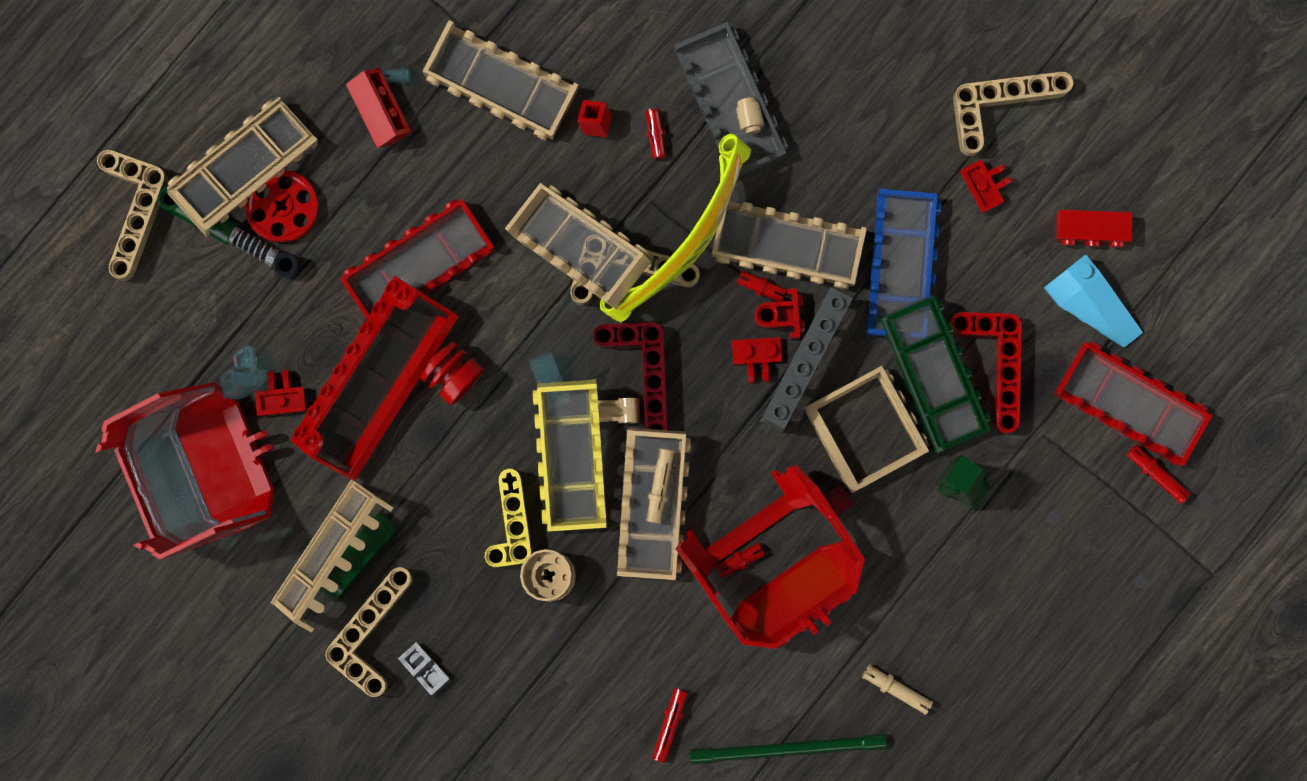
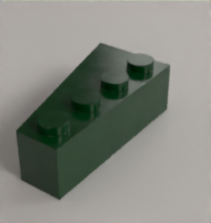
[935,455,991,511]

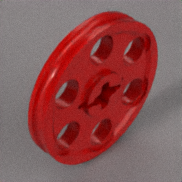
[245,170,318,243]

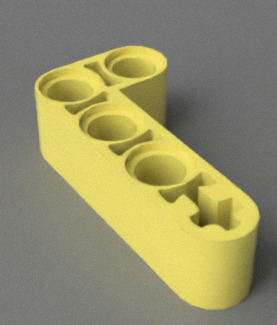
[485,469,532,567]

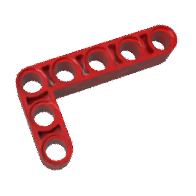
[949,312,1021,434]

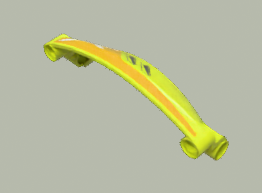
[600,134,752,323]

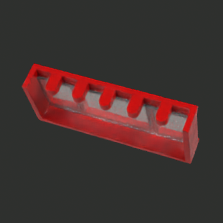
[340,199,495,322]
[1053,341,1213,467]

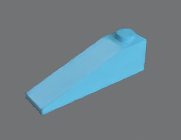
[1044,255,1143,348]

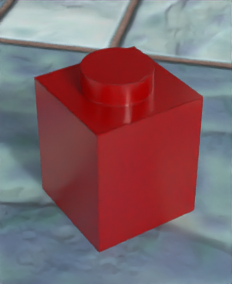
[577,100,612,138]

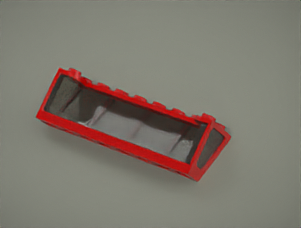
[290,276,459,481]

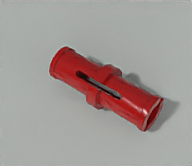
[645,109,667,159]
[737,270,787,302]
[715,542,765,579]

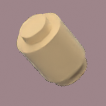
[736,97,765,135]

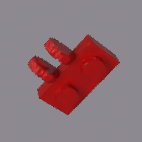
[959,159,1014,214]
[732,337,782,383]
[255,369,307,416]

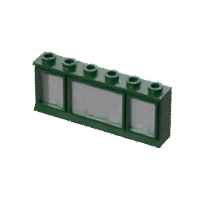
[877,295,991,454]

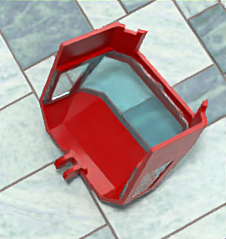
[95,382,275,559]

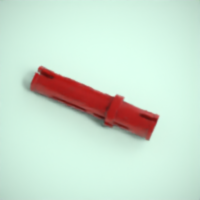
[1126,444,1191,504]
[651,688,688,763]

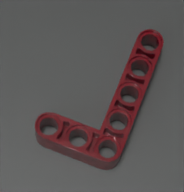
[593,322,667,443]

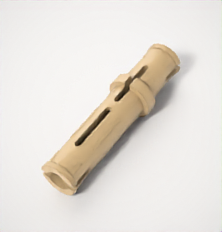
[646,448,675,523]
[862,664,933,715]

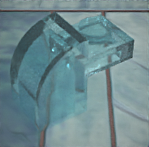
[220,345,266,399]
[528,351,571,411]

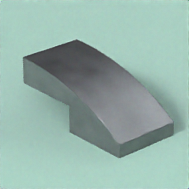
[398,642,451,697]

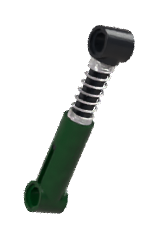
[158,186,300,279]

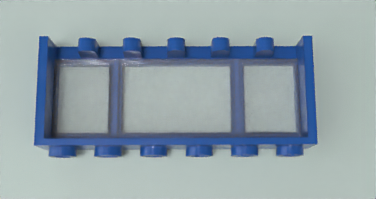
[866,189,941,340]

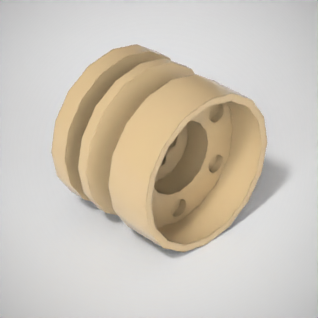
[520,549,576,602]

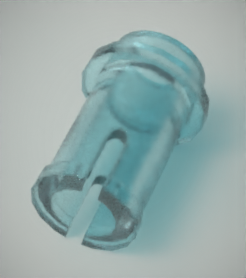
[381,65,411,85]

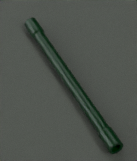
[689,734,886,764]

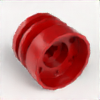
[420,341,485,406]

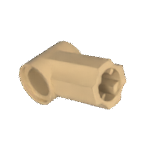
[598,398,640,424]

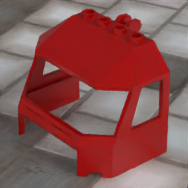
[675,465,865,649]

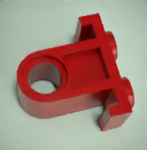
[754,289,804,340]

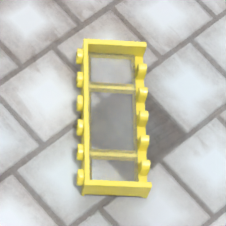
[533,379,606,531]

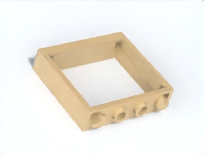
[804,366,929,494]

